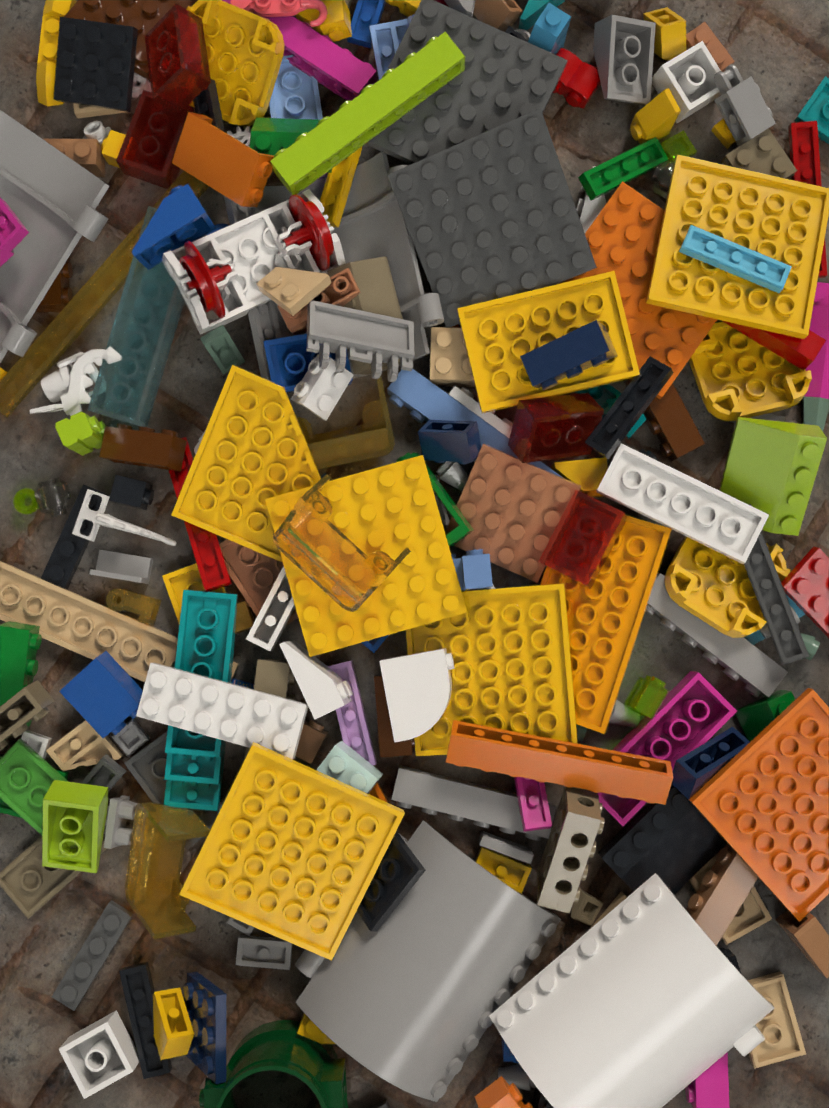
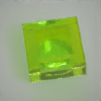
[661,130,697,168]

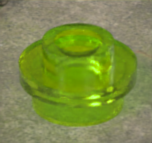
[13,488,41,515]

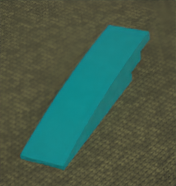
[164,590,238,811]

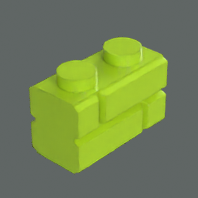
[55,411,106,456]

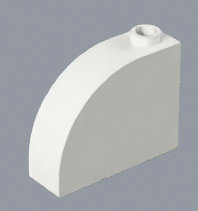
[379,648,454,742]

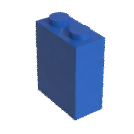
[59,651,143,739]

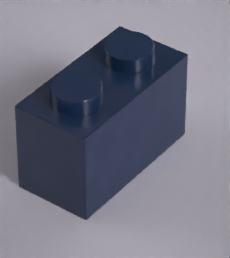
[418,420,481,464]

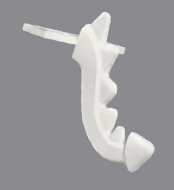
[29,346,122,416]
[72,489,177,546]

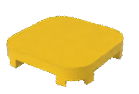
[169,0,285,127]
[689,321,812,421]
[664,536,790,638]

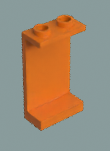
[172,112,274,208]

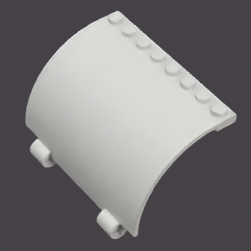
[489,873,775,1108]

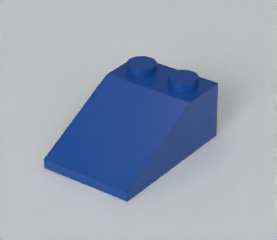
[131,184,216,270]
[263,334,353,393]

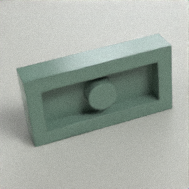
[200,325,245,375]

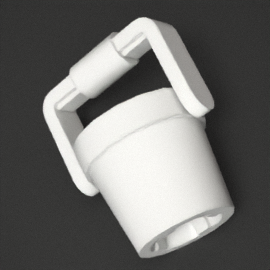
[41,352,103,403]

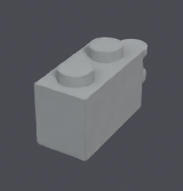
[714,64,776,146]

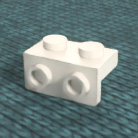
[291,354,354,421]

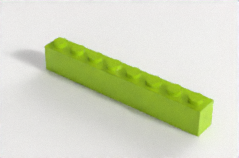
[270,32,465,195]

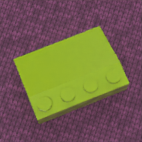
[719,417,827,536]

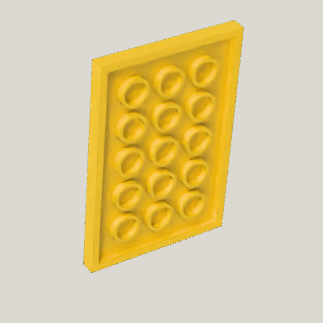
[457,271,640,414]

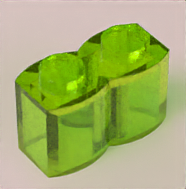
[623,675,669,720]

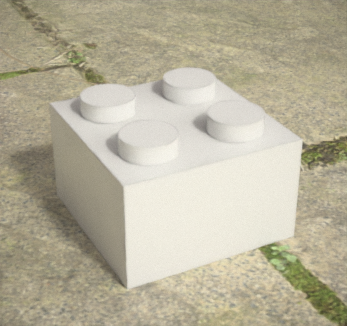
[652,41,721,123]
[59,1010,140,1099]

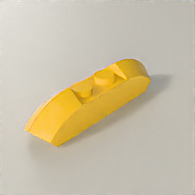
[36,0,77,107]

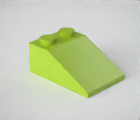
[42,780,108,873]

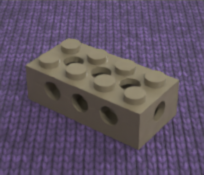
[537,787,604,914]

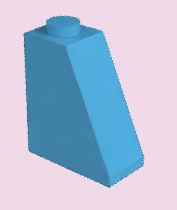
[528,3,571,55]

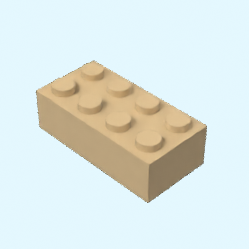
[429,327,475,387]

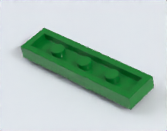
[578,137,669,201]

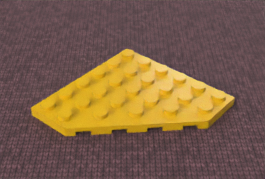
[171,365,323,563]

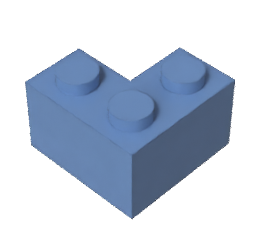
[451,549,493,591]

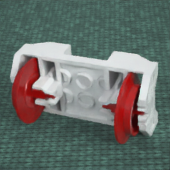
[162,189,346,335]

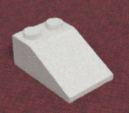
[279,641,353,719]

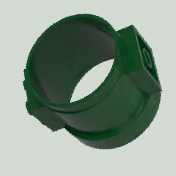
[199,1020,348,1108]

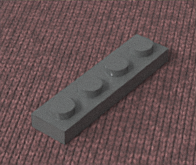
[52,900,134,1011]

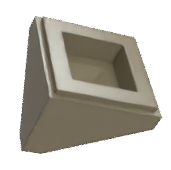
[571,889,604,926]

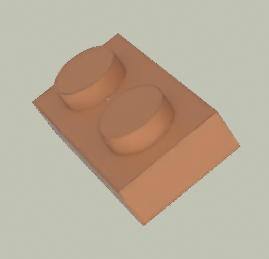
[686,22,735,72]

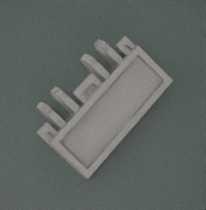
[306,300,415,382]

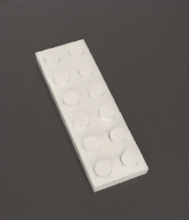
[596,443,769,564]
[136,663,308,760]

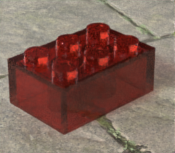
[144,4,211,113]
[116,90,195,190]
[508,393,604,463]
[538,490,627,590]

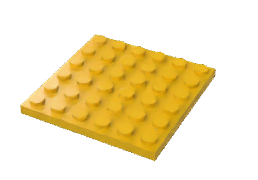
[646,154,829,339]
[265,455,467,657]
[406,583,578,756]
[179,742,405,961]

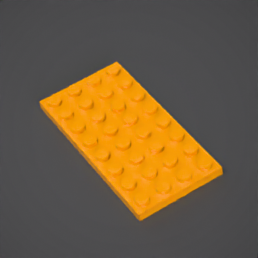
[540,501,672,734]

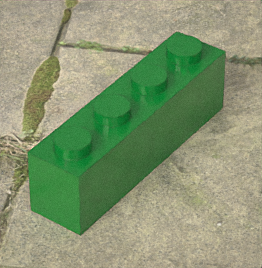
[0,621,42,727]

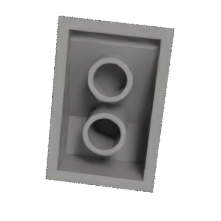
[593,15,656,105]

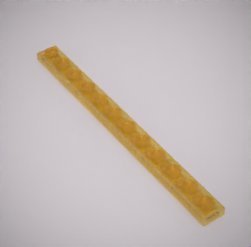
[0,171,209,418]

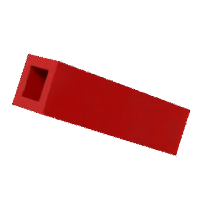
[723,321,826,371]

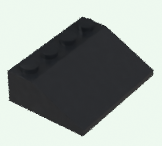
[598,784,727,895]

